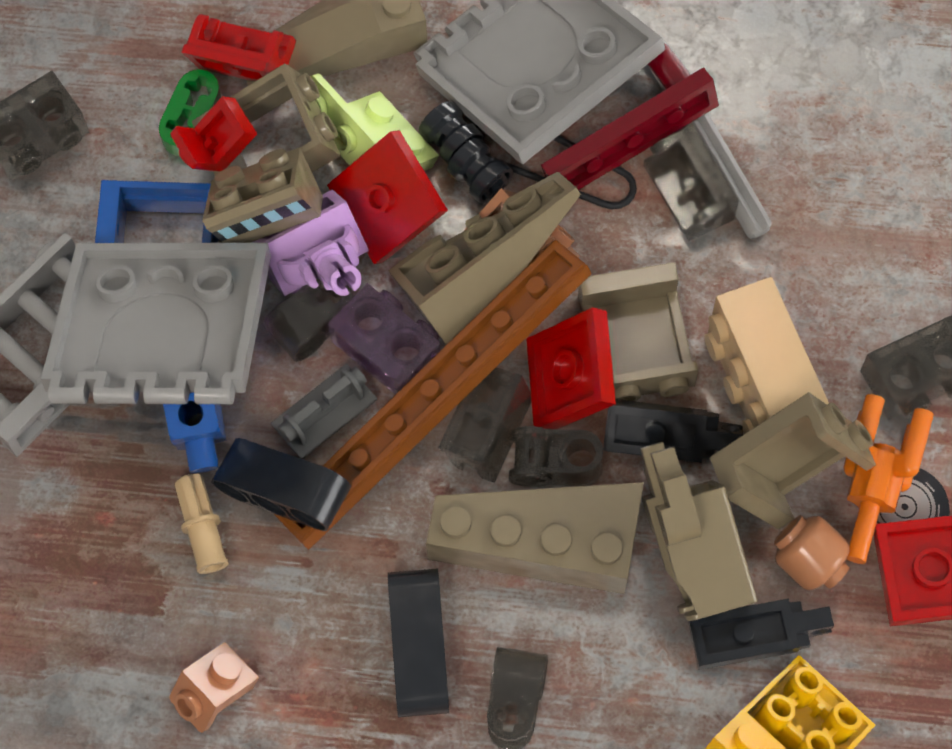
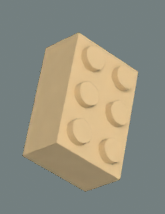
[704,277,829,434]

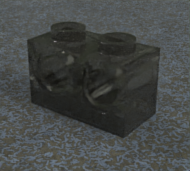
[0,70,90,181]
[860,315,952,420]

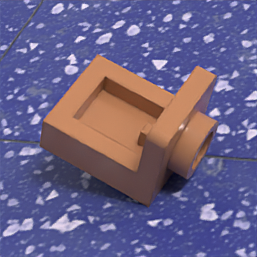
[169,642,259,733]

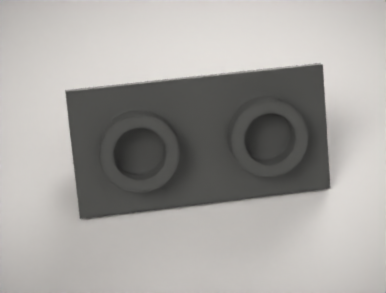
[271,363,378,459]

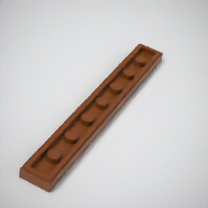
[274,239,592,550]

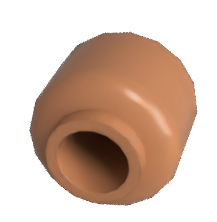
[774,515,850,590]

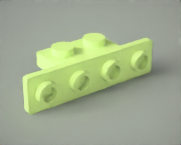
[310,73,439,171]

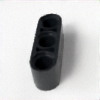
[211,438,351,531]
[388,568,449,718]

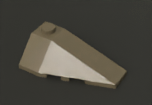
[246,0,427,86]
[388,172,581,345]

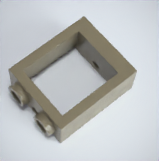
[192,64,341,176]

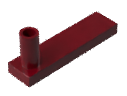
[541,43,719,190]

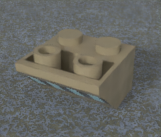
[202,147,323,243]

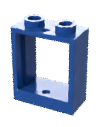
[95,180,219,243]

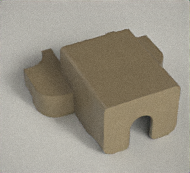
[640,442,758,621]

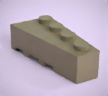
[426,482,644,594]

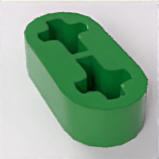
[159,69,221,156]

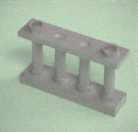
[0,232,75,457]

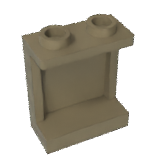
[578,262,698,402]
[710,392,876,529]

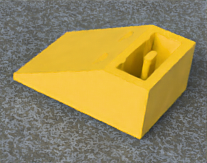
[705,655,876,749]

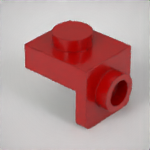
[170,96,257,172]

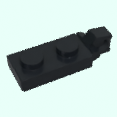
[603,399,743,463]
[688,598,834,670]

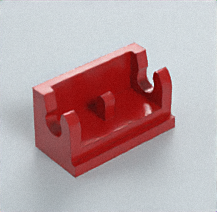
[181,14,297,82]

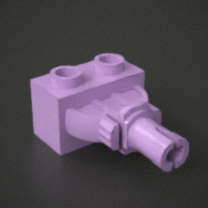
[252,190,369,296]

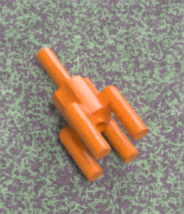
[844,394,934,564]

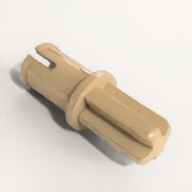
[175,474,229,574]

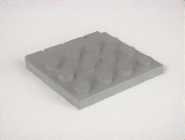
[413,0,665,165]
[41,243,271,405]

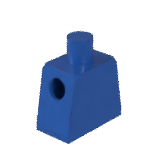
[163,393,227,473]

